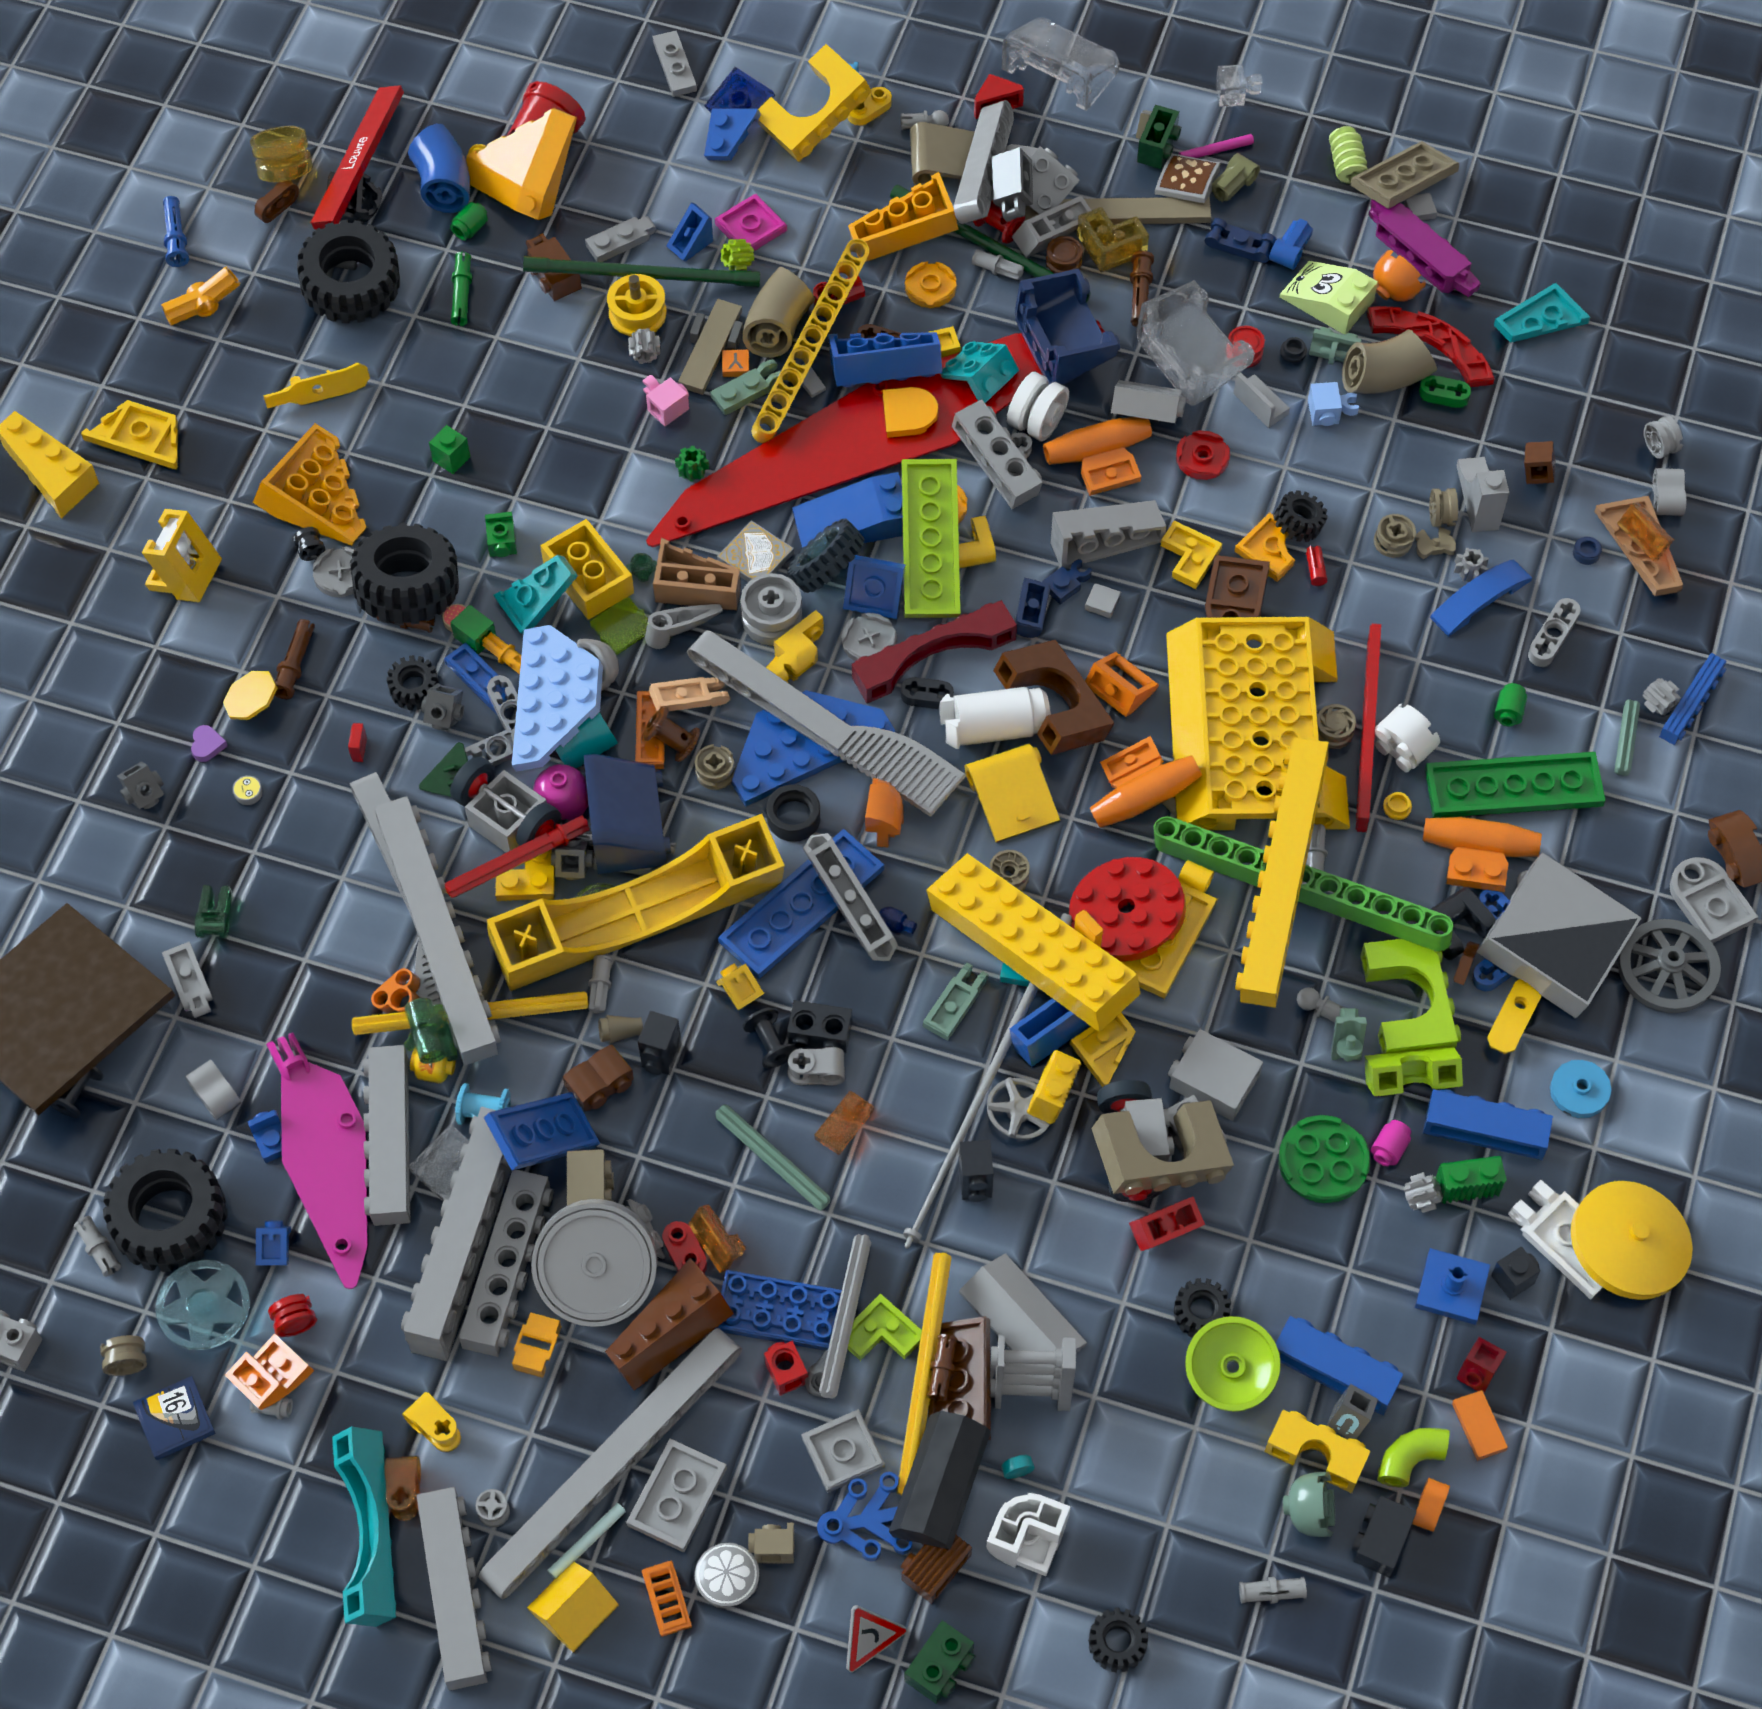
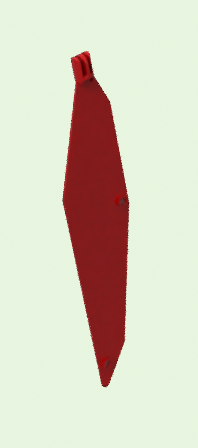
[646,320,1105,547]

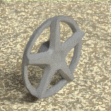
[987,1077,1050,1140]

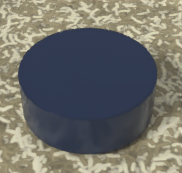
[1573,537,1602,565]

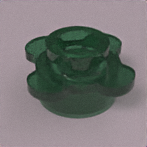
[626,553,657,582]

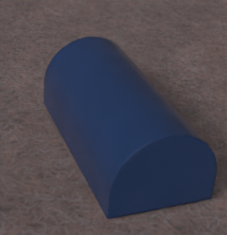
[1015,577,1051,638]

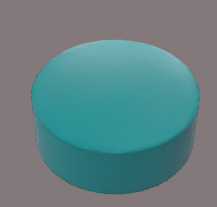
[1001,1455,1035,1479]

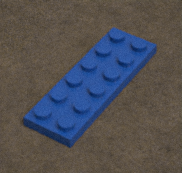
[718,829,884,979]

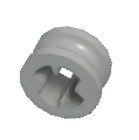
[1011,432,1032,458]

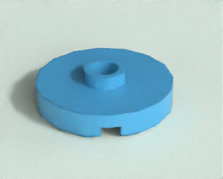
[1550,1060,1612,1118]

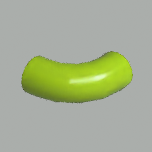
[1377,1428,1450,1487]

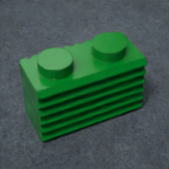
[1436,1156,1507,1204]

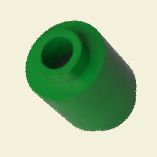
[450,202,488,241]
[1494,683,1528,727]

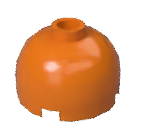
[1373,250,1426,302]

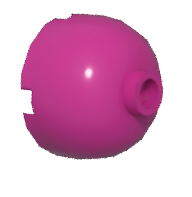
[533,764,589,822]

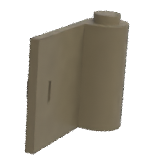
[910,122,975,185]

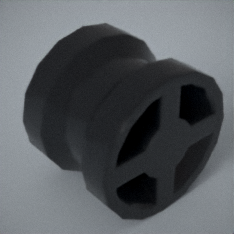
[293,527,326,561]

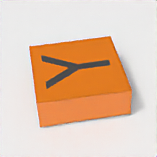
[722,350,749,377]

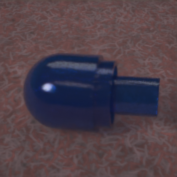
[878,907,917,934]

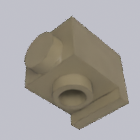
[748,1523,795,1563]

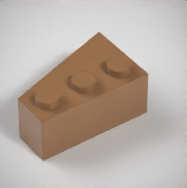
[653,538,741,610]

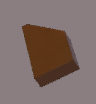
[1453,941,1480,985]

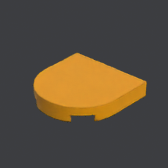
[882,387,938,438]

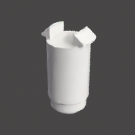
[939,687,1051,749]

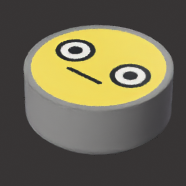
[232,776,263,805]

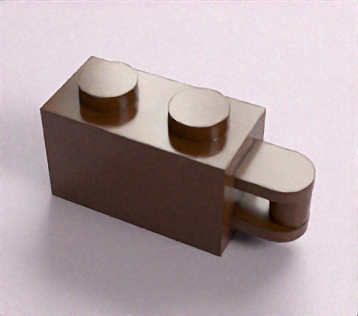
[526,233,582,301]

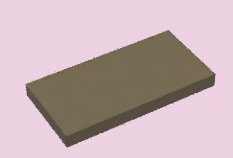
[1350,141,1460,209]

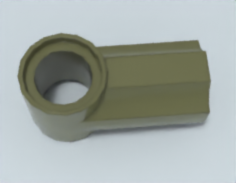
[1212,153,1260,202]

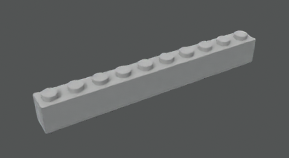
[374,796,501,1066]

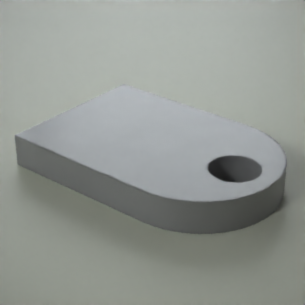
[1670,857,1758,943]

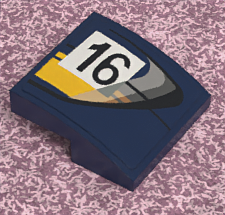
[133,1376,216,1461]

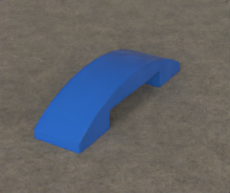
[1430,559,1532,637]

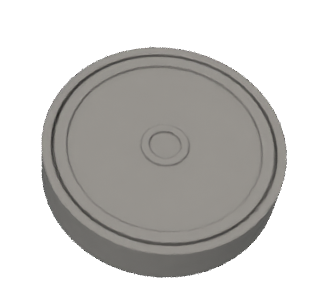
[531,1199,658,1327]

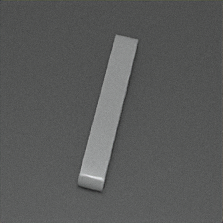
[954,100,1014,224]

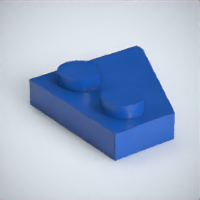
[704,109,761,160]

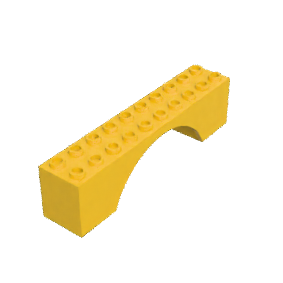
[487,814,785,991]

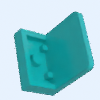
[940,341,1019,403]

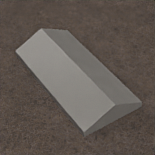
[959,1253,1087,1353]

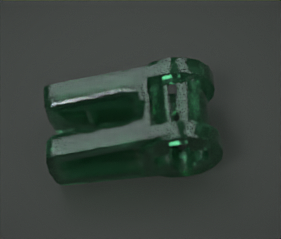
[195,885,232,938]

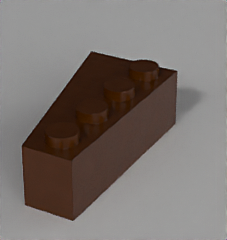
[605,1258,734,1391]

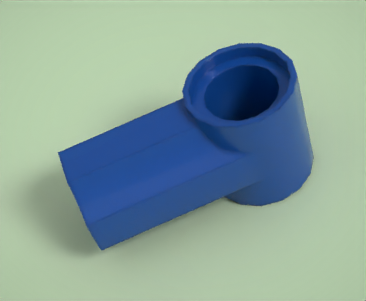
[1269,219,1313,270]

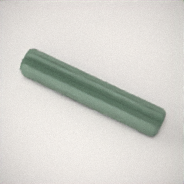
[1614,699,1640,776]

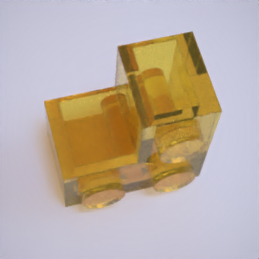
[1077,207,1149,272]

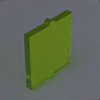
[589,597,648,655]

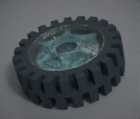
[787,518,865,593]

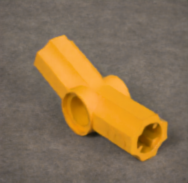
[161,266,241,326]

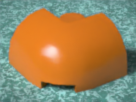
[865,778,904,848]

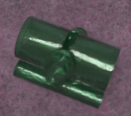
[404,998,458,1064]

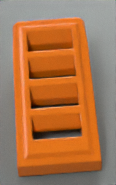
[642,1560,692,1637]

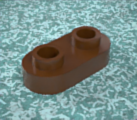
[254,179,299,223]

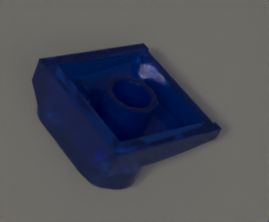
[704,67,776,123]

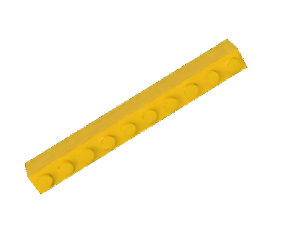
[1235,737,1329,1008]

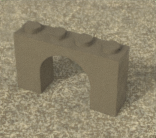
[1091,1100,1234,1195]

